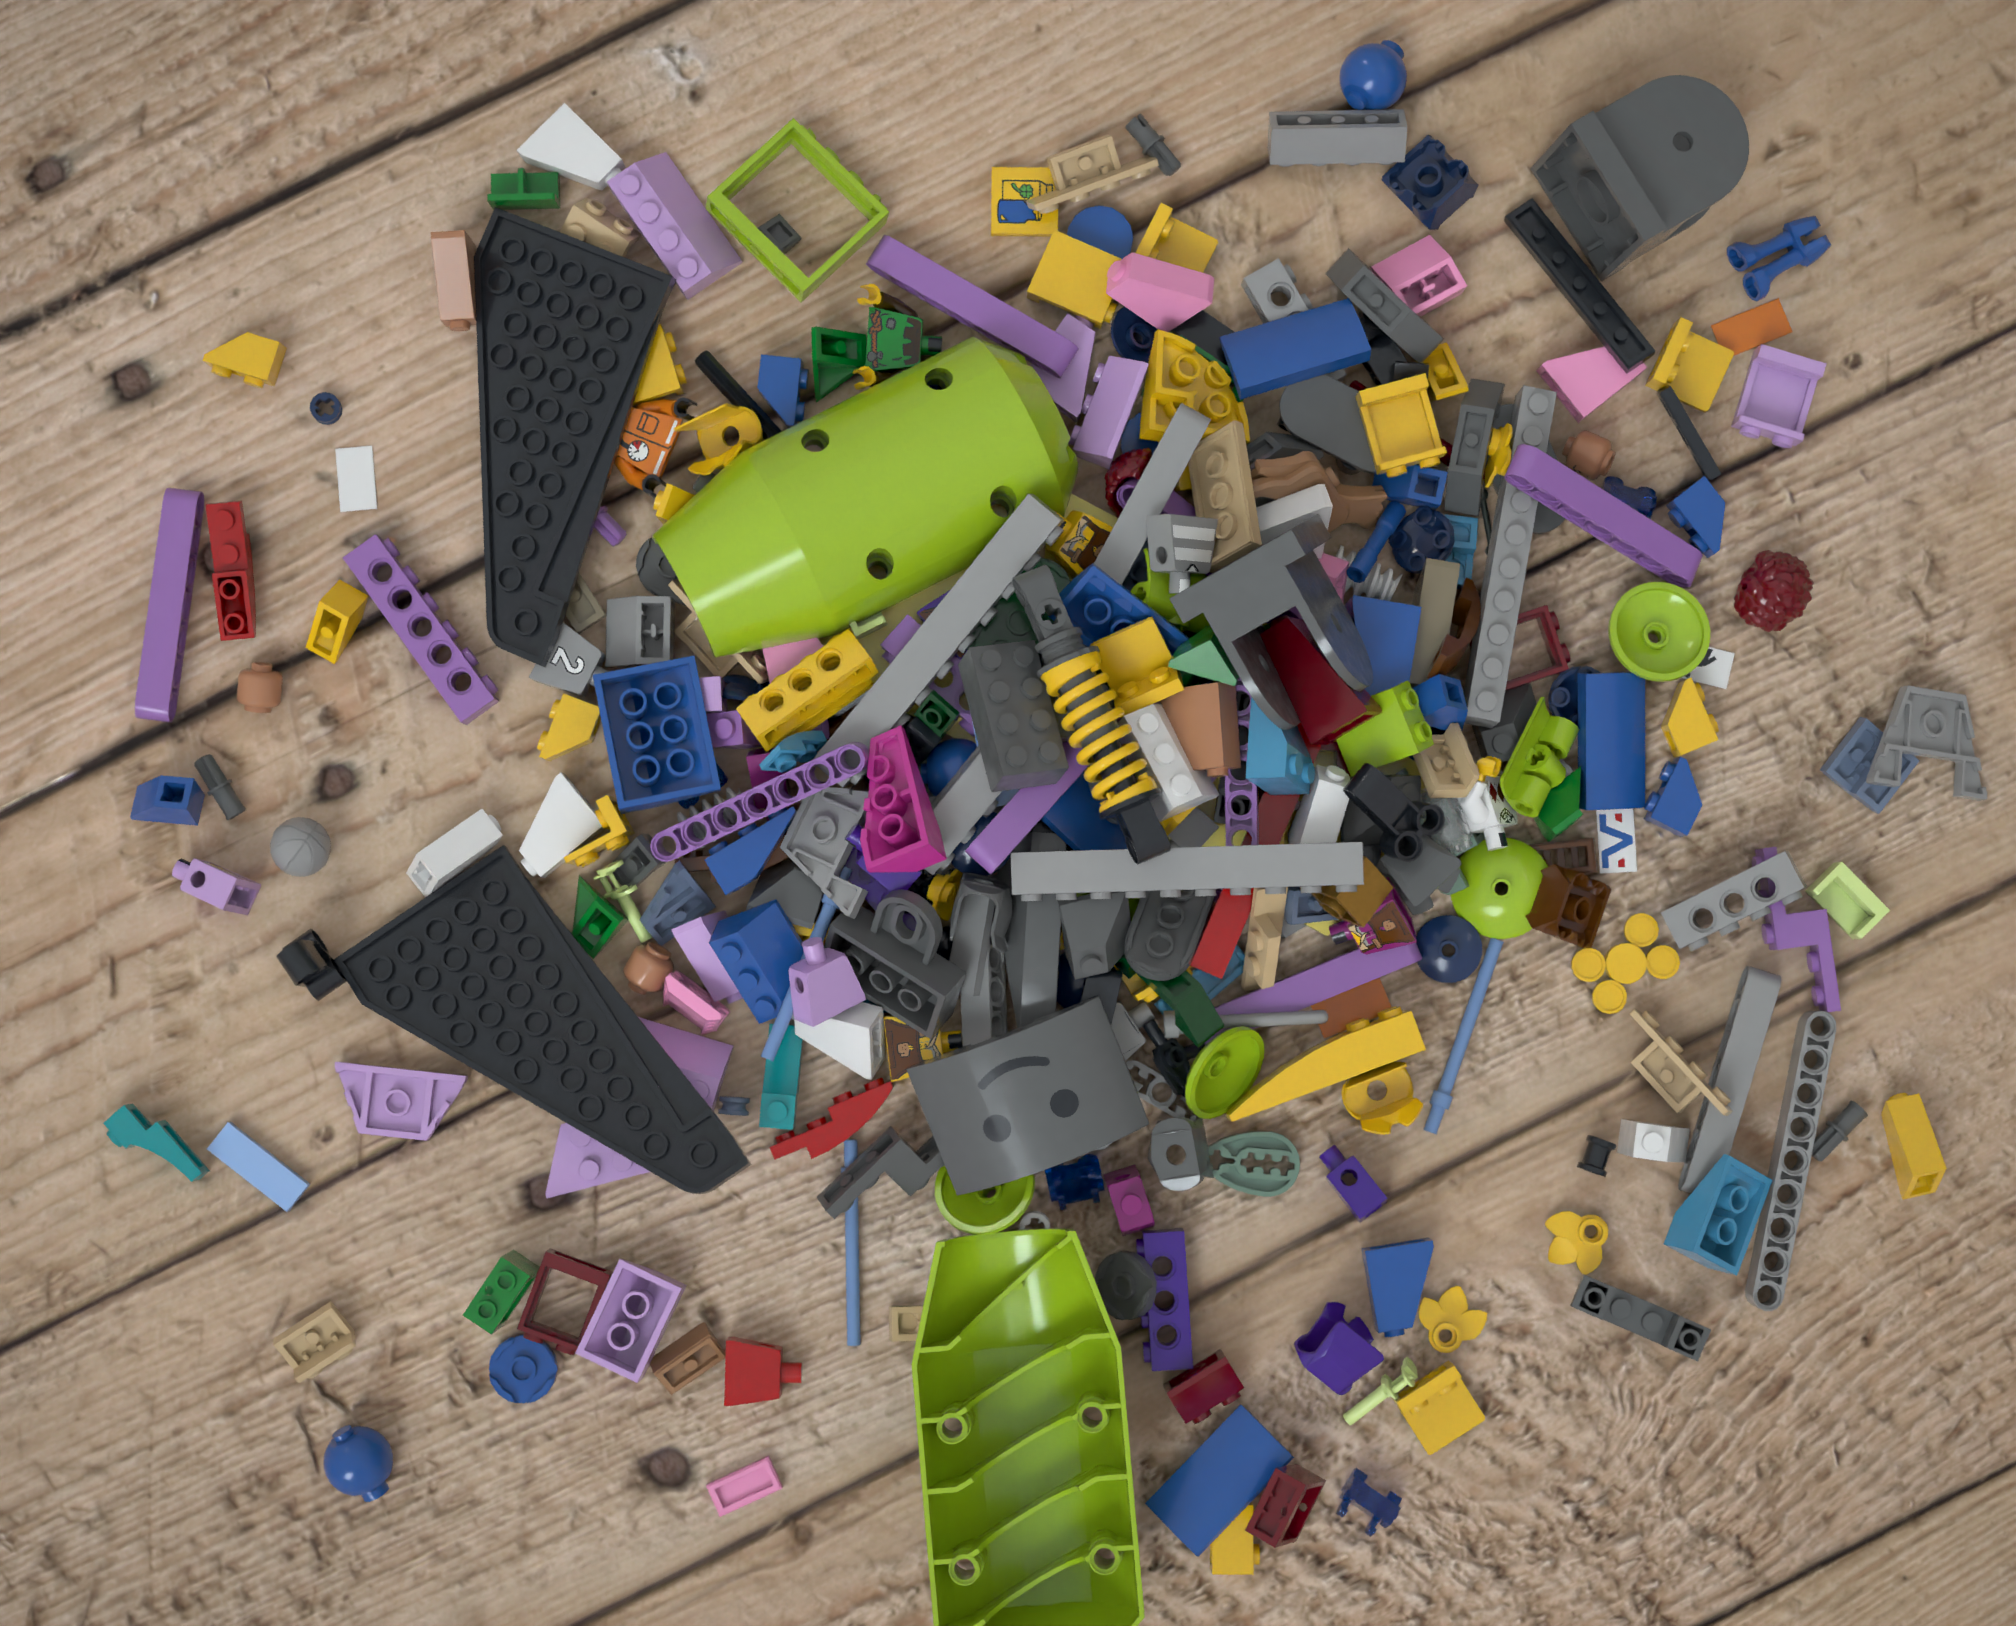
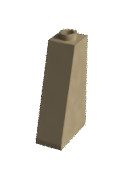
[1409,558,1460,688]

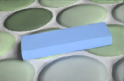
[207,1122,310,1212]

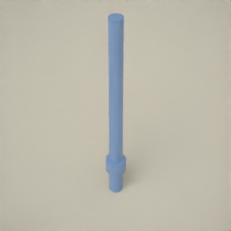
[761,867,852,1061]
[1424,938,1504,1134]
[841,1139,861,1346]

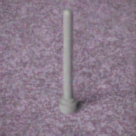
[1163,1010,1329,1038]

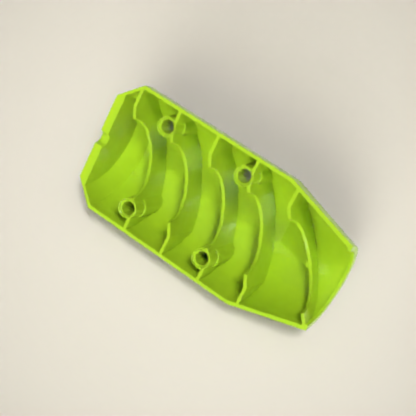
[652,337,1078,658]
[911,1228,1145,1626]

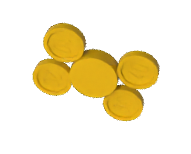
[1571,913,1680,1014]

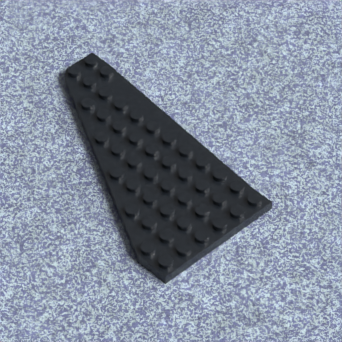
[474,207,676,667]
[334,845,752,1194]

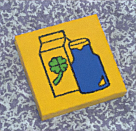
[991,167,1058,237]

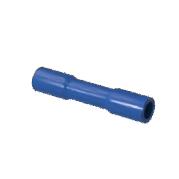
[1347,501,1406,583]

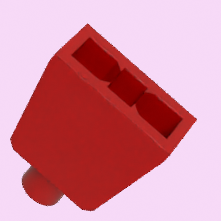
[724,1337,802,1406]

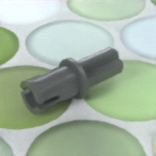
[1125,114,1181,176]
[194,754,247,821]
[1812,1100,1868,1161]

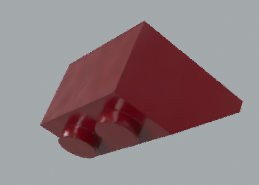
[1163,1349,1244,1424]

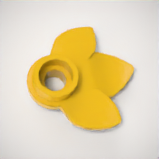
[1485,423,1513,488]
[927,869,963,921]
[1545,1211,1608,1275]
[1418,1285,1487,1353]

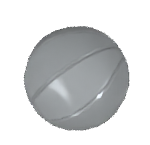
[270,817,331,877]

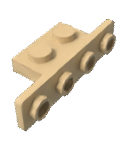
[1026,135,1159,214]
[668,579,769,684]
[1241,887,1288,991]
[1629,1009,1733,1116]

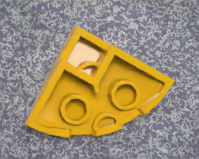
[1139,329,1250,444]

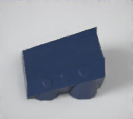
[1381,135,1479,230]

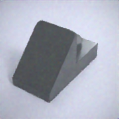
[613,834,667,887]

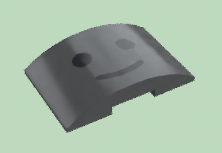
[906,996,1149,1195]

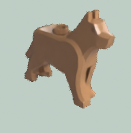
[1251,451,1388,533]

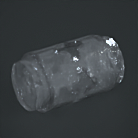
[1421,787,1473,855]

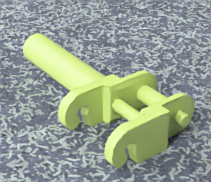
[593,859,652,943]
[1343,1357,1418,1425]

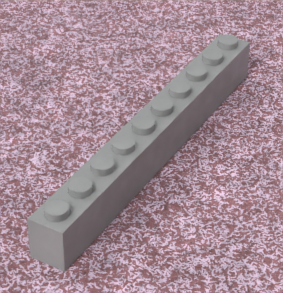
[1463,385,1557,729]
[813,494,1065,788]
[1011,842,1364,901]

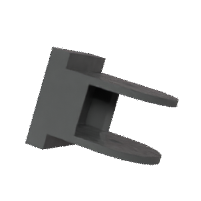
[1530,75,1749,282]
[1170,514,1373,730]

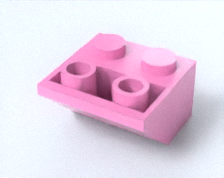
[1370,235,1467,316]

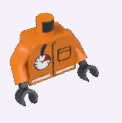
[614,397,697,499]

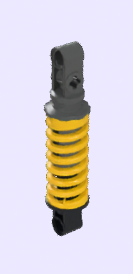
[1012,565,1171,865]

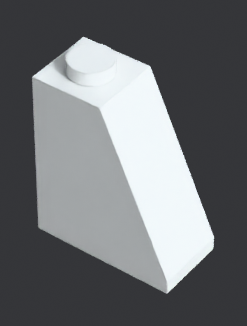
[517,103,626,191]
[1240,484,1333,559]
[1287,765,1350,844]
[519,772,604,878]
[406,809,503,898]
[791,1002,885,1080]
[1617,1119,1690,1162]

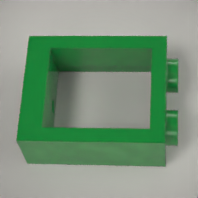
[463,1250,540,1335]

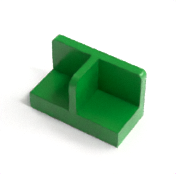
[487,168,560,210]

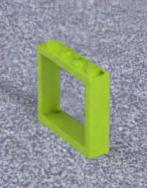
[706,118,889,303]

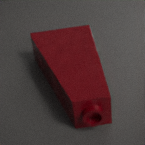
[1260,616,1382,745]

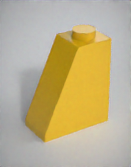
[1881,1093,1947,1200]

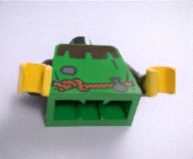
[853,284,942,390]

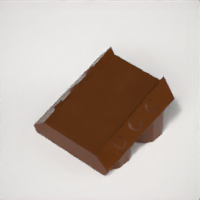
[1525,864,1612,948]

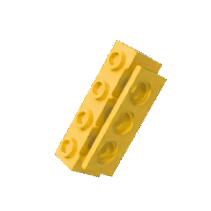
[736,629,879,752]

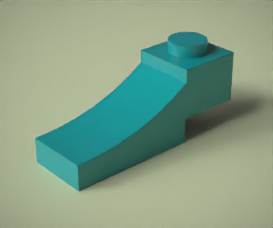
[759,1024,803,1130]
[103,1103,210,1182]

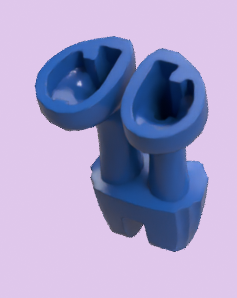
[1727,216,1831,301]

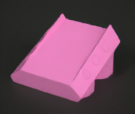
[663,970,730,1035]

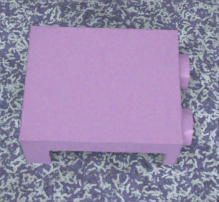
[1731,344,1826,448]

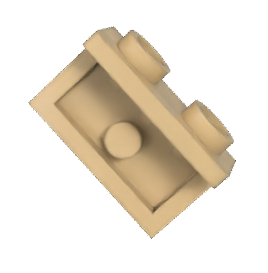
[560,198,641,258]
[1413,723,1479,798]
[273,1301,356,1383]

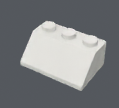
[1118,704,1219,822]

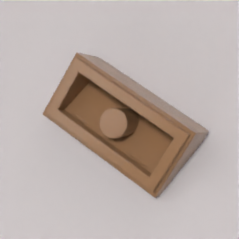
[650,1322,726,1395]

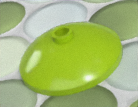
[1608,582,1710,682]
[1450,838,1548,939]
[1185,1026,1264,1119]
[935,1166,1035,1235]

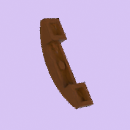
[1427,577,1481,679]

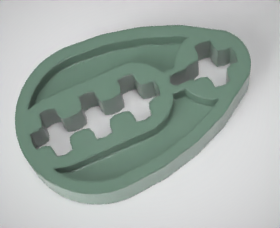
[1208,1131,1300,1197]

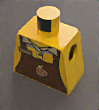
[1047,510,1113,579]
[883,1016,963,1082]

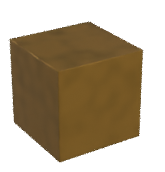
[1311,856,1394,928]

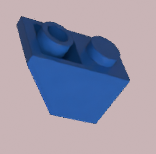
[757,354,809,428]
[1372,465,1448,510]
[1666,476,1725,558]
[1412,674,1468,731]
[1644,757,1702,837]
[130,775,205,826]

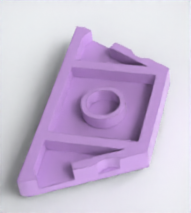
[335,1062,468,1141]
[545,1123,650,1198]

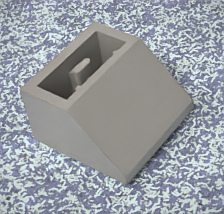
[605,596,675,668]

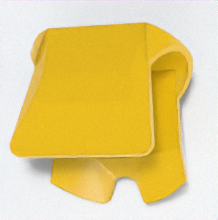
[673,403,763,475]
[1341,1061,1423,1135]

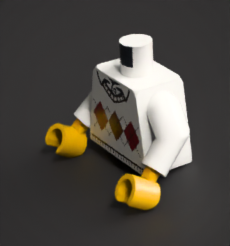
[1457,756,1518,851]

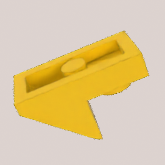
[1416,342,1469,402]

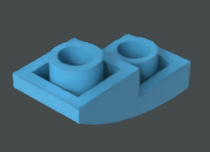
[759,731,827,773]

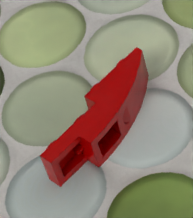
[205,500,256,641]
[769,1077,894,1160]

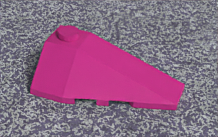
[860,725,947,873]

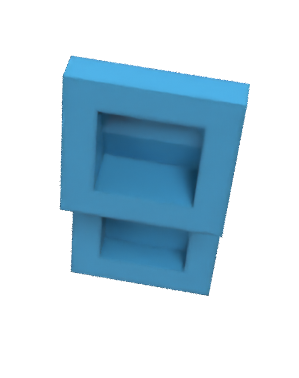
[1444,514,1478,589]

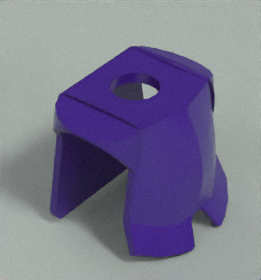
[1294,1302,1384,1395]

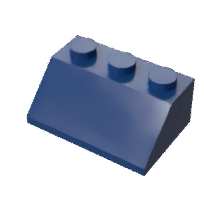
[709,899,804,1024]

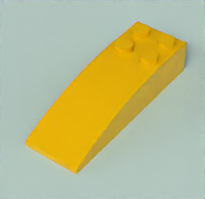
[1225,1006,1426,1122]

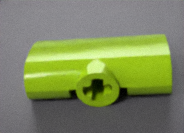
[1131,548,1209,634]
[1500,697,1579,817]

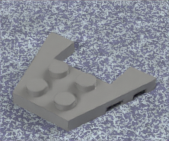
[1866,685,1987,801]
[780,787,868,919]

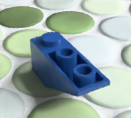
[705,807,797,896]

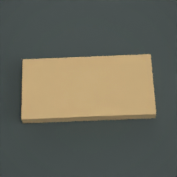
[1188,420,1262,573]

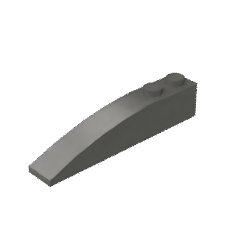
[996,832,1068,1028]

